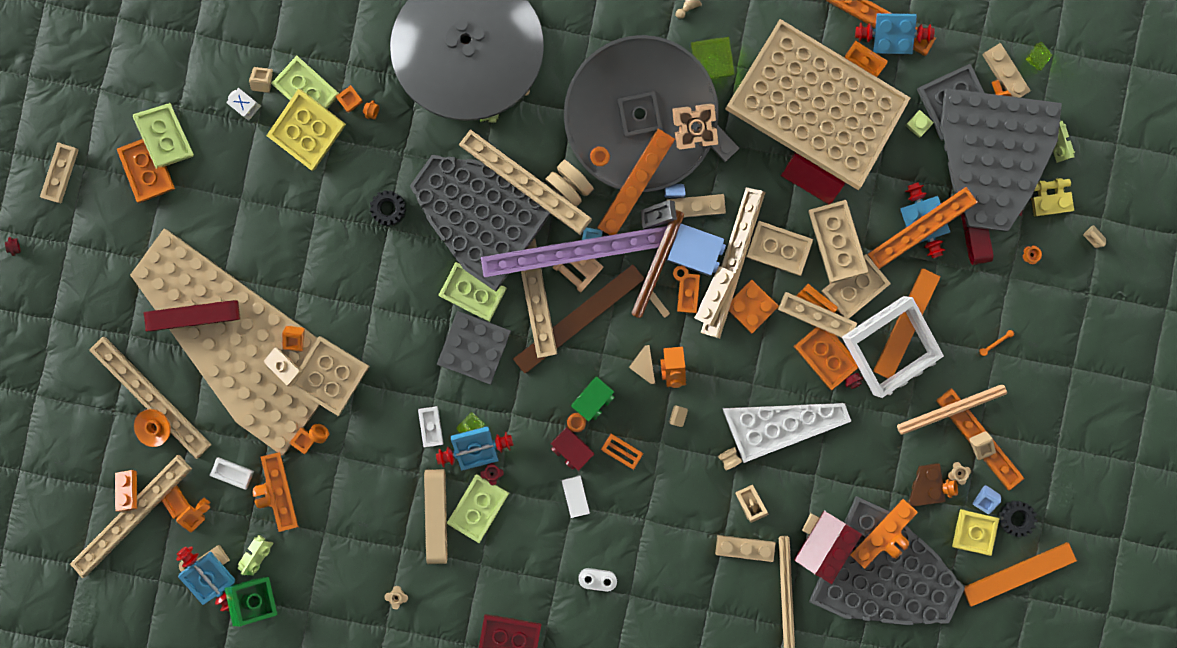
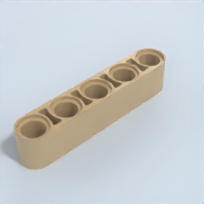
[424,469,447,564]

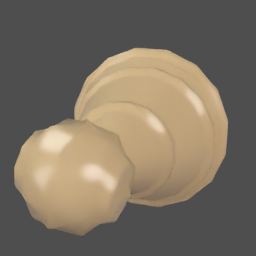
[676,0,702,19]

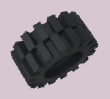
[370,190,406,226]
[998,501,1038,537]

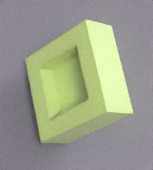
[905,110,934,138]

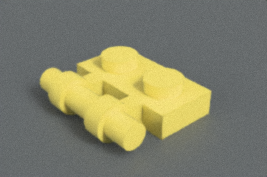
[1031,178,1074,217]

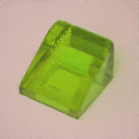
[1025,42,1052,71]
[456,412,485,433]

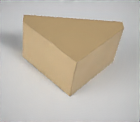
[629,345,655,384]
[735,485,769,523]

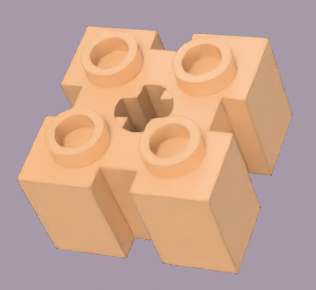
[672,104,718,150]

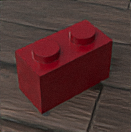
[551,427,594,471]

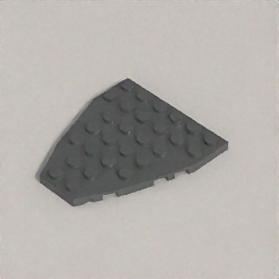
[940,88,1062,232]
[410,155,563,292]
[809,496,965,625]

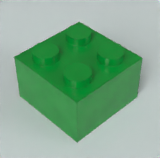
[571,376,614,421]
[224,577,277,627]

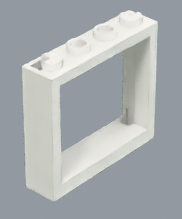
[842,296,944,398]

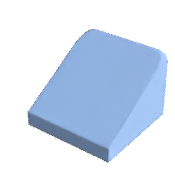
[665,184,685,198]
[973,485,1001,515]

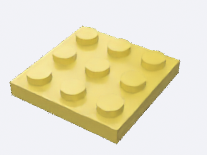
[266,89,346,171]

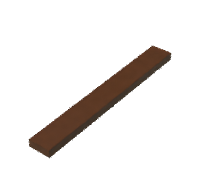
[513,264,644,374]

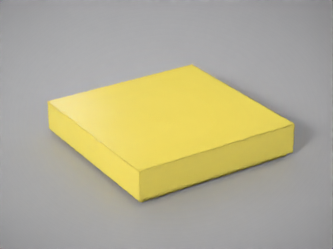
[952,509,1000,556]

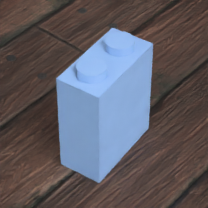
[667,224,726,276]

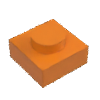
[336,85,363,113]
[289,427,314,454]

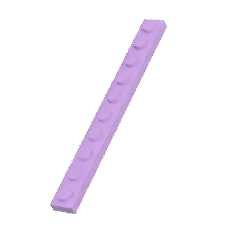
[481,226,667,277]

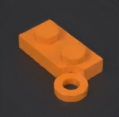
[673,266,700,313]

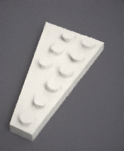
[722,403,851,463]

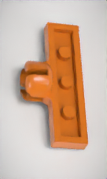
[253,452,298,532]
[850,499,918,569]

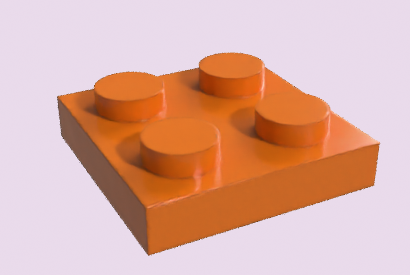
[729,280,779,334]

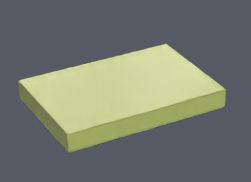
[271,56,339,109]
[133,103,194,169]
[438,262,507,322]
[447,474,509,543]

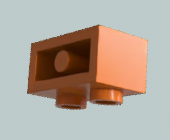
[661,347,686,388]

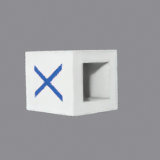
[226,88,261,120]

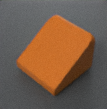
[282,326,305,351]

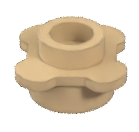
[948,462,971,485]
[385,586,408,609]

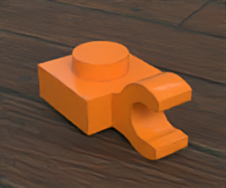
[176,497,210,533]

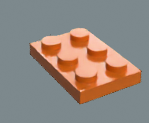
[117,139,175,203]
[793,327,858,390]

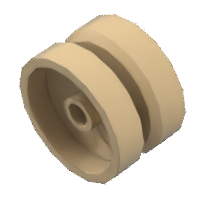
[545,160,594,207]

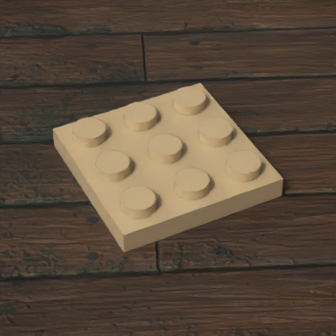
[291,336,370,416]

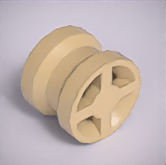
[718,447,742,470]

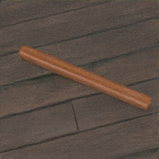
[632,210,684,318]

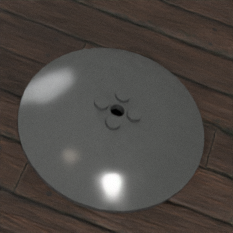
[390,0,544,121]
[564,35,718,192]

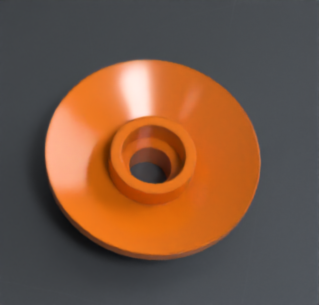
[134,409,171,447]

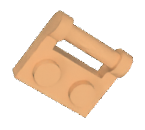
[552,259,604,293]

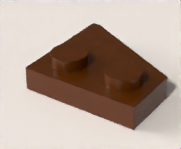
[907,463,945,506]

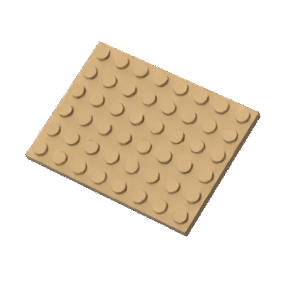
[725,19,910,190]

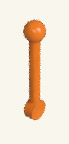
[979,330,1014,356]

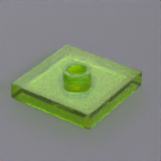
[691,37,735,79]

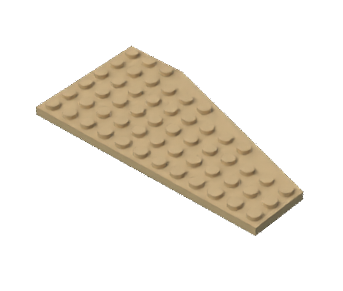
[130,229,320,456]

